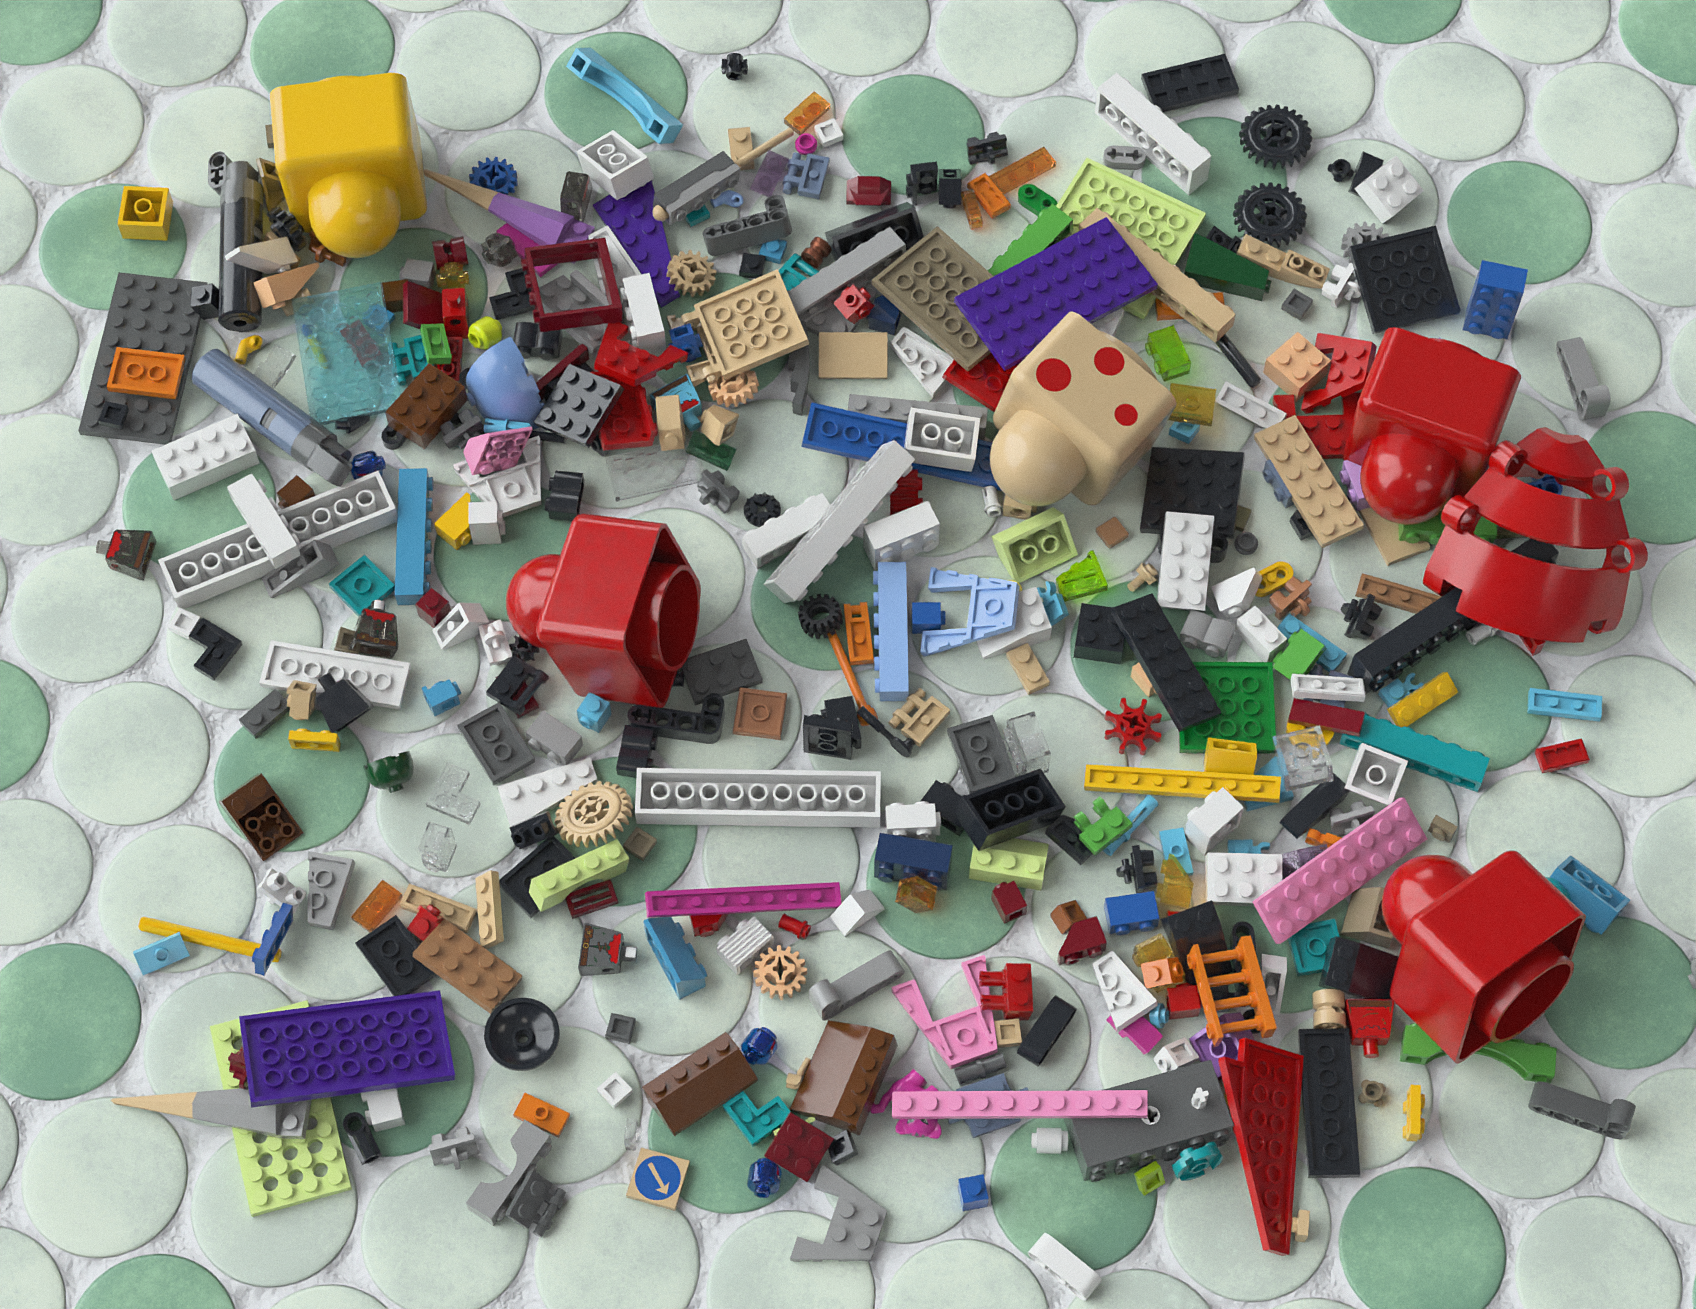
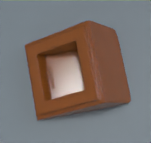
[1050,900,1087,934]

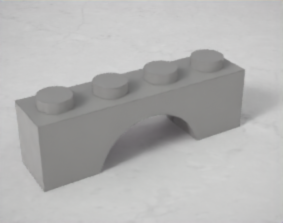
[466,1119,552,1226]

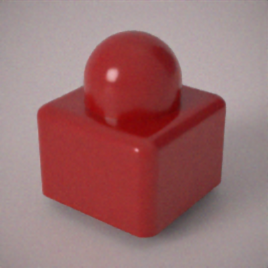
[1343,327,1521,525]
[506,514,701,708]
[1382,850,1586,1064]

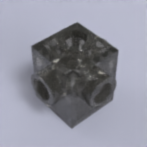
[480,233,518,267]

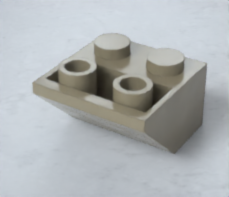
[1341,887,1393,949]

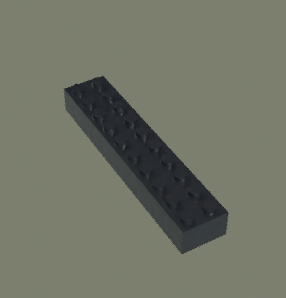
[1347,538,1559,695]

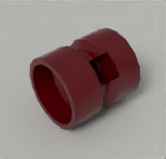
[432,236,469,270]

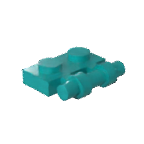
[388,335,434,386]

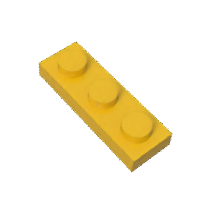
[1387,672,1459,727]

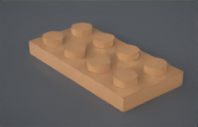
[413,918,522,1014]

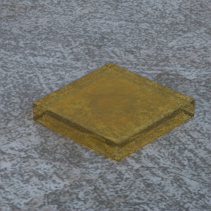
[1168,383,1216,426]

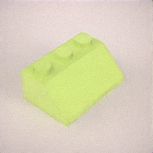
[991,507,1078,583]
[969,838,1049,891]

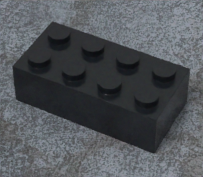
[953,768,1066,851]

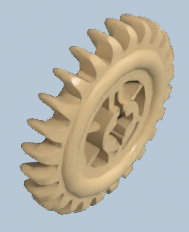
[554,781,633,848]

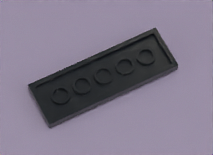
[1110,593,1222,732]
[1298,1028,1360,1178]

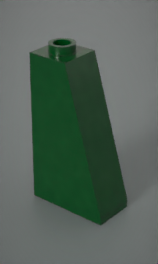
[1184,233,1272,301]

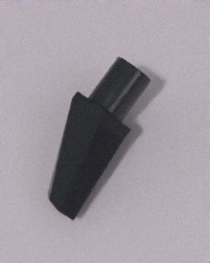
[335,413,371,434]

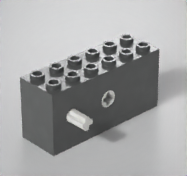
[1064,1060,1234,1182]

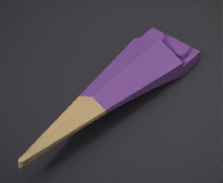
[423,169,595,264]

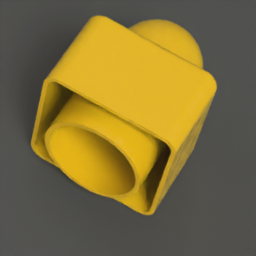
[270,73,427,258]

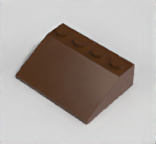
[790,1020,898,1136]

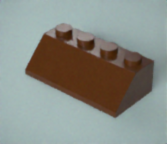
[642,1032,758,1137]

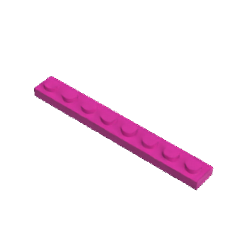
[645,882,842,918]

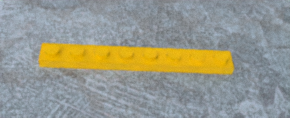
[1084,764,1281,803]

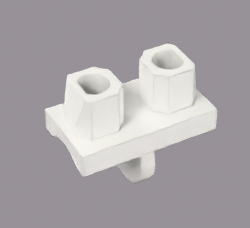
[1321,263,1361,308]
[478,619,512,666]
[257,868,306,914]

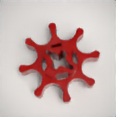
[1104,698,1162,755]

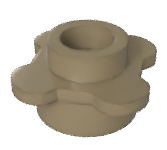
[1358,1080,1386,1107]

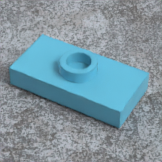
[1159,827,1194,879]
[133,932,190,976]

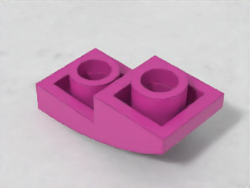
[1106,1015,1163,1054]

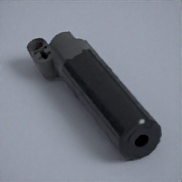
[208,151,264,332]

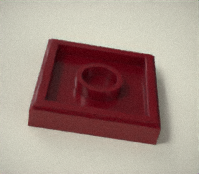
[403,281,445,329]

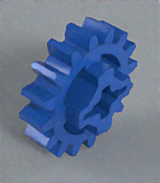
[469,157,518,195]

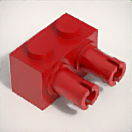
[979,963,1033,1021]

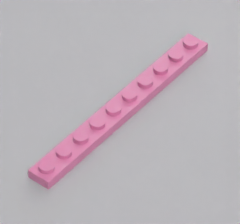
[892,1090,1148,1119]

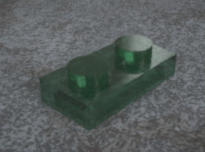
[685,430,737,471]

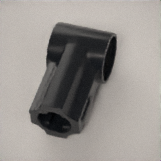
[343,1112,382,1165]

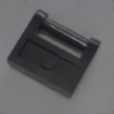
[486,655,549,715]

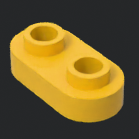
[1255,561,1293,597]

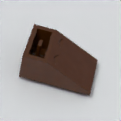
[218,773,303,861]

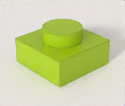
[1134,1161,1165,1196]

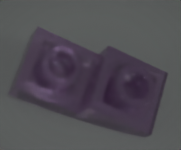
[750,150,789,197]
[1282,844,1327,880]

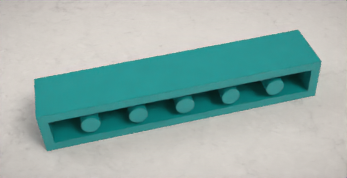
[1339,712,1490,792]

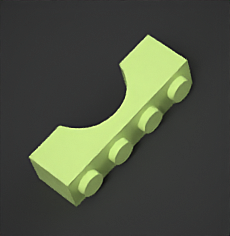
[529,839,629,912]

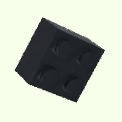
[1073,603,1125,664]

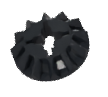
[744,492,781,527]

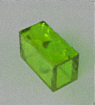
[1145,325,1191,382]

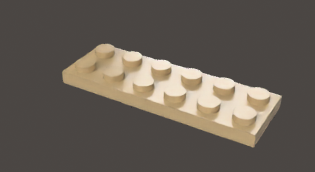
[1254,415,1364,548]

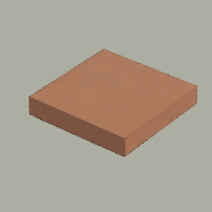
[733,687,787,740]

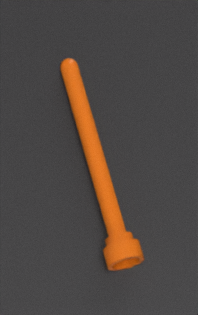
[827,629,878,726]

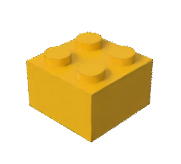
[117,186,173,241]

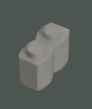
[1180,610,1235,657]

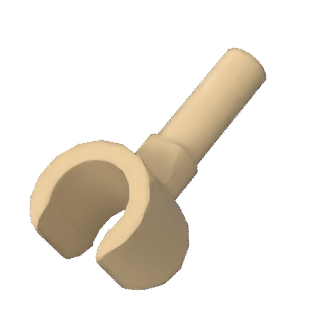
[786,1057,811,1090]

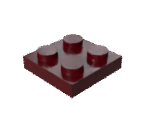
[764,1112,834,1183]

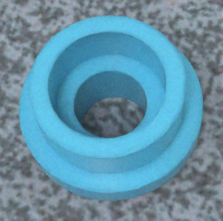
[1149,1003,1169,1028]

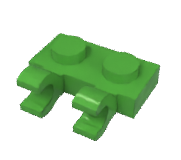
[1074,796,1133,856]

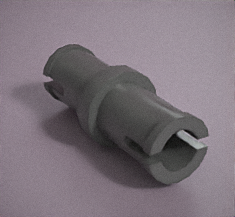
[954,1053,1007,1085]

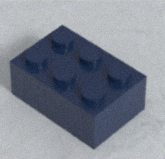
[874,833,953,891]

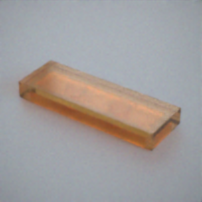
[989,147,1056,195]

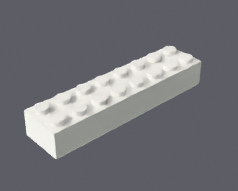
[763,440,915,603]

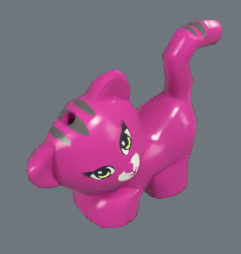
[870,1069,942,1139]

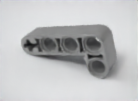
[1556,337,1611,420]
[809,950,905,1021]

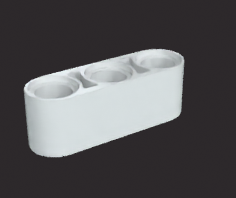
[1028,1233,1102,1301]

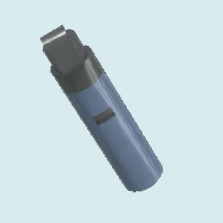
[192,349,353,487]

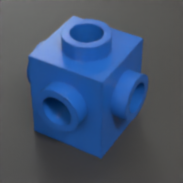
[668,323,703,362]

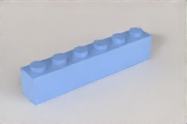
[873,562,909,701]

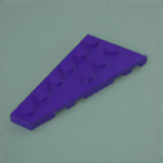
[593,180,680,308]

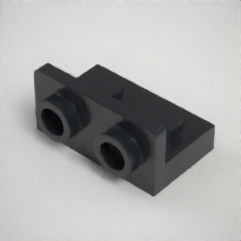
[906,161,938,205]

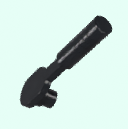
[856,706,915,757]

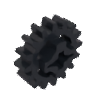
[267,206,307,252]

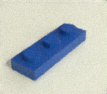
[252,903,293,976]

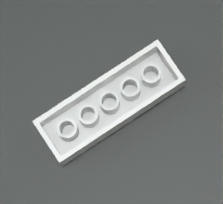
[1095,73,1212,195]

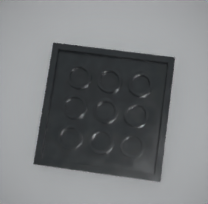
[1348,225,1461,334]
[1140,447,1245,539]

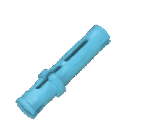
[1103,795,1159,856]

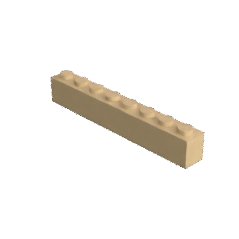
[1078,208,1236,343]

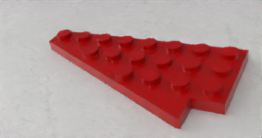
[1218,1038,1304,1256]

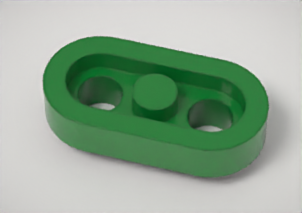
[1017,184,1058,216]

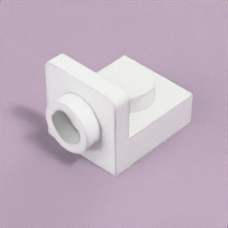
[1154,1037,1199,1073]

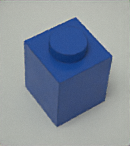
[912,602,946,634]
[958,1174,989,1211]

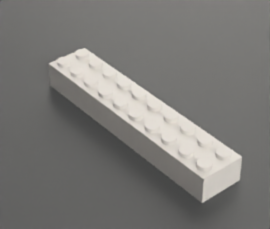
[158,471,397,609]
[635,768,881,828]

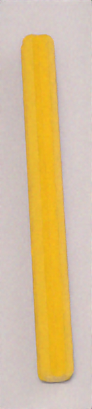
[138,917,282,962]

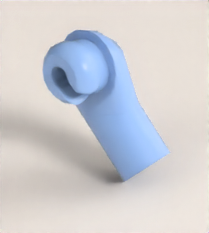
[710,190,743,208]

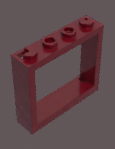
[521,238,622,332]

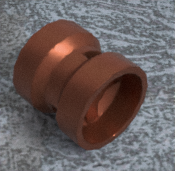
[801,237,832,269]

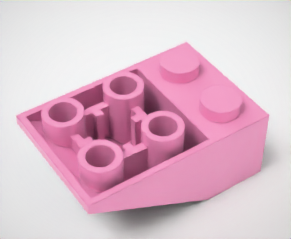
[463,426,533,475]

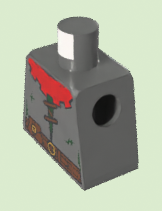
[578,923,637,976]

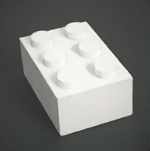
[576,130,654,200]
[620,273,666,356]
[904,407,980,472]
[863,501,940,570]
[1205,852,1282,906]

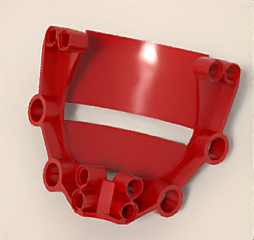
[1423,427,1648,643]

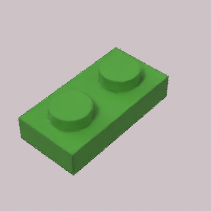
[420,324,452,364]

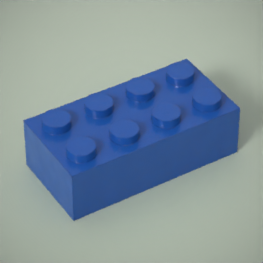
[1462,260,1528,339]

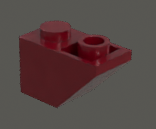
[1057,916,1107,965]

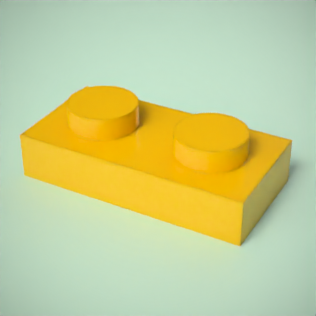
[288,729,341,752]

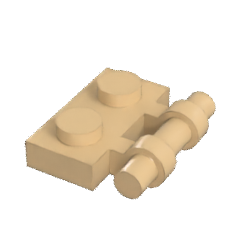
[888,688,950,747]

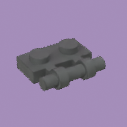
[505,1171,566,1238]

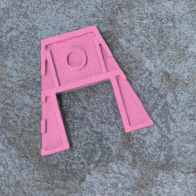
[892,955,998,1069]

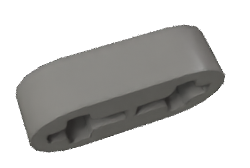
[1103,145,1146,170]

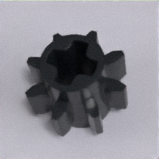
[721,53,748,81]
[509,635,540,662]

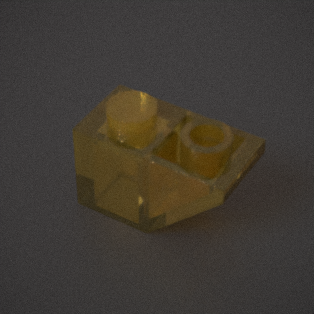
[1156,854,1194,910]

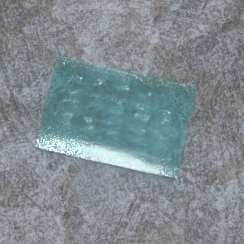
[292,282,401,425]

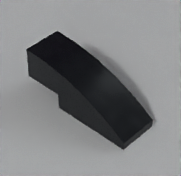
[1279,773,1350,839]

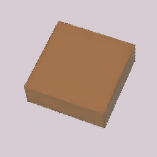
[1096,517,1129,549]

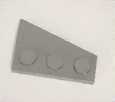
[308,851,355,930]

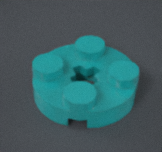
[1172,1142,1223,1181]

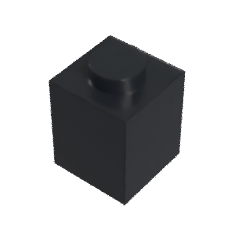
[190,283,219,320]

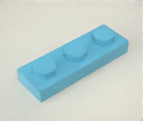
[1277,613,1347,672]
[1527,688,1602,722]

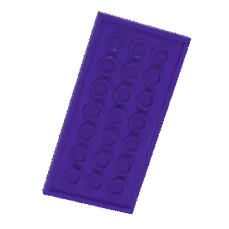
[954,217,1158,371]
[239,990,455,1108]

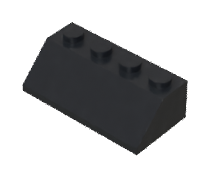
[825,202,924,261]

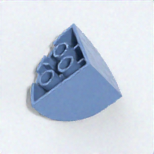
[466,336,544,430]

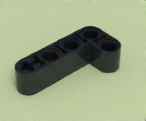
[627,693,725,744]

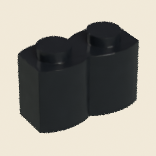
[513,322,563,360]
[545,470,585,521]
[616,725,658,778]

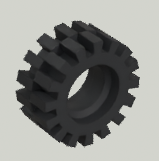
[798,593,843,639]

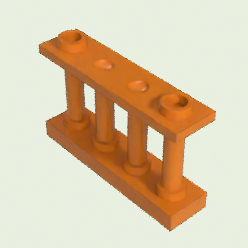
[1187,935,1277,1047]

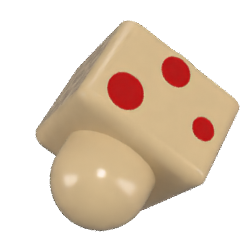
[990,312,1177,506]

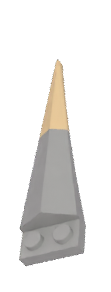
[111,1088,311,1139]

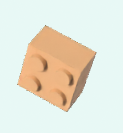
[1263,332,1331,402]

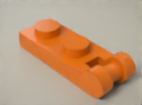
[843,602,874,666]

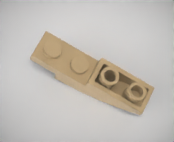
[1237,234,1330,289]

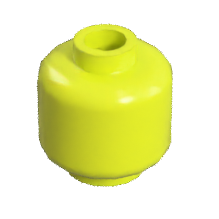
[468,316,502,350]

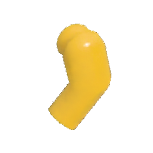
[235,335,263,364]

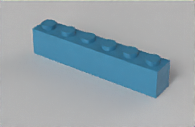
[395,468,434,605]

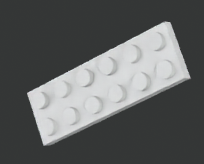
[259,640,411,710]

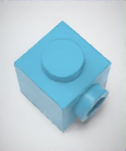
[577,693,612,733]

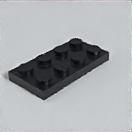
[1141,54,1239,112]

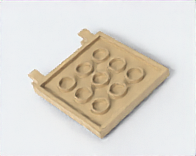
[681,269,810,384]

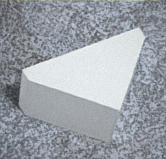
[830,889,885,937]

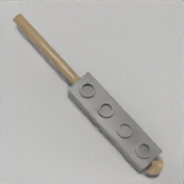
[652,128,794,225]

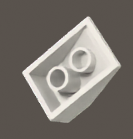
[976,587,1052,659]

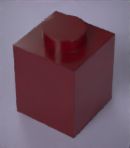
[415,588,451,628]
[991,881,1027,924]

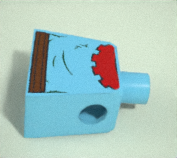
[650,374,702,432]

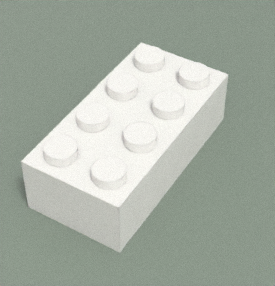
[151,414,260,500]
[1157,511,1214,612]

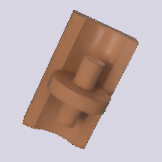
[1269,576,1312,620]

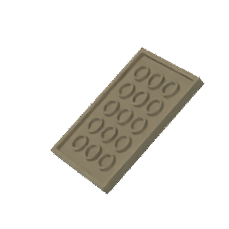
[872,226,994,372]

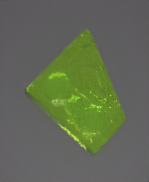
[1055,550,1108,602]

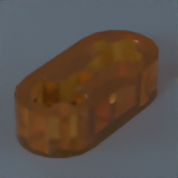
[961,189,983,230]

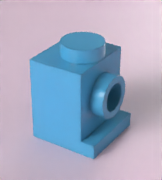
[422,679,461,717]

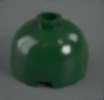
[363,751,414,793]

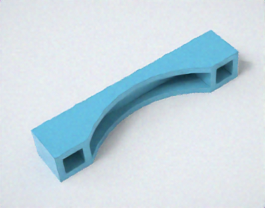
[566,48,683,144]

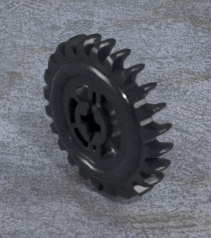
[1239,104,1313,170]
[1233,182,1307,248]

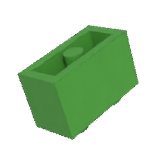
[1273,629,1327,681]

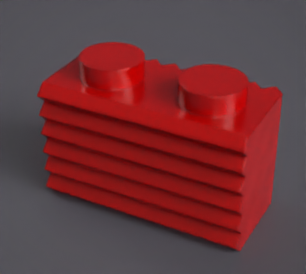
[890,469,923,516]

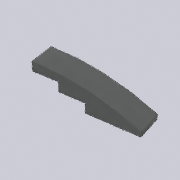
[788,321,810,416]

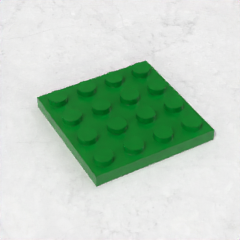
[1178,662,1277,754]

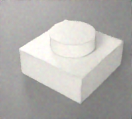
[814,118,844,148]
[168,608,201,640]
[597,1072,633,1109]

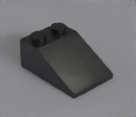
[1160,900,1233,986]
[1319,936,1399,1000]

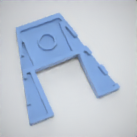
[920,567,1020,656]

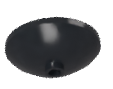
[484,998,560,1071]

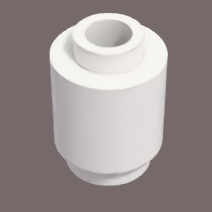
[1031,1128,1068,1154]

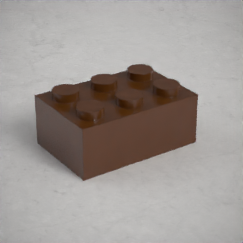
[385,363,468,449]

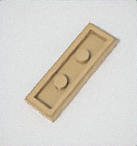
[399,883,477,933]

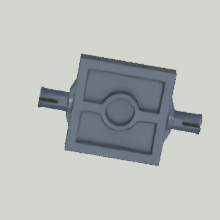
[947,1073,1028,1138]

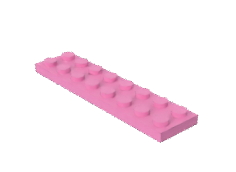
[1252,797,1427,944]

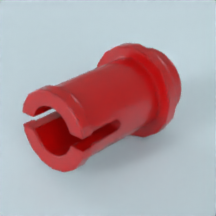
[778,913,811,939]

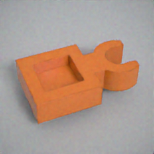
[1305,828,1342,851]

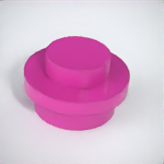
[795,133,817,155]

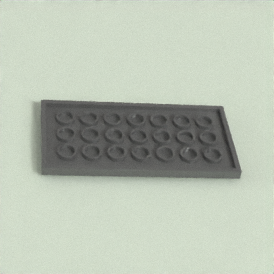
[78,272,208,445]

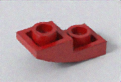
[437,336,464,381]

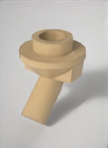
[1127,563,1158,592]

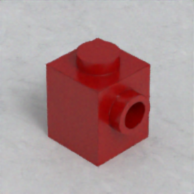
[1165,983,1203,1020]

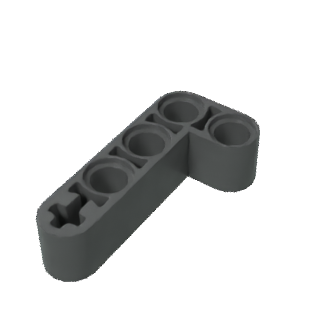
[703,195,792,256]
[1528,1082,1636,1139]

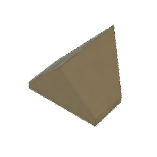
[256,158,285,212]

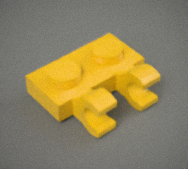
[1403,1084,1425,1142]

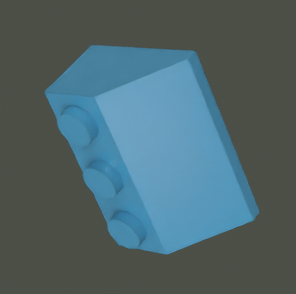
[1550,855,1630,935]
[643,917,707,1000]

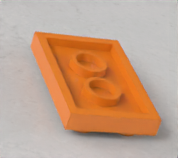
[106,347,186,399]

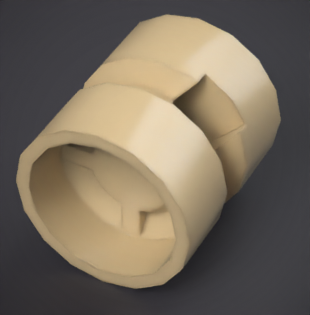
[1312,989,1346,1029]

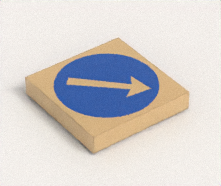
[626,1148,690,1211]

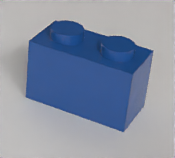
[1104,891,1160,936]

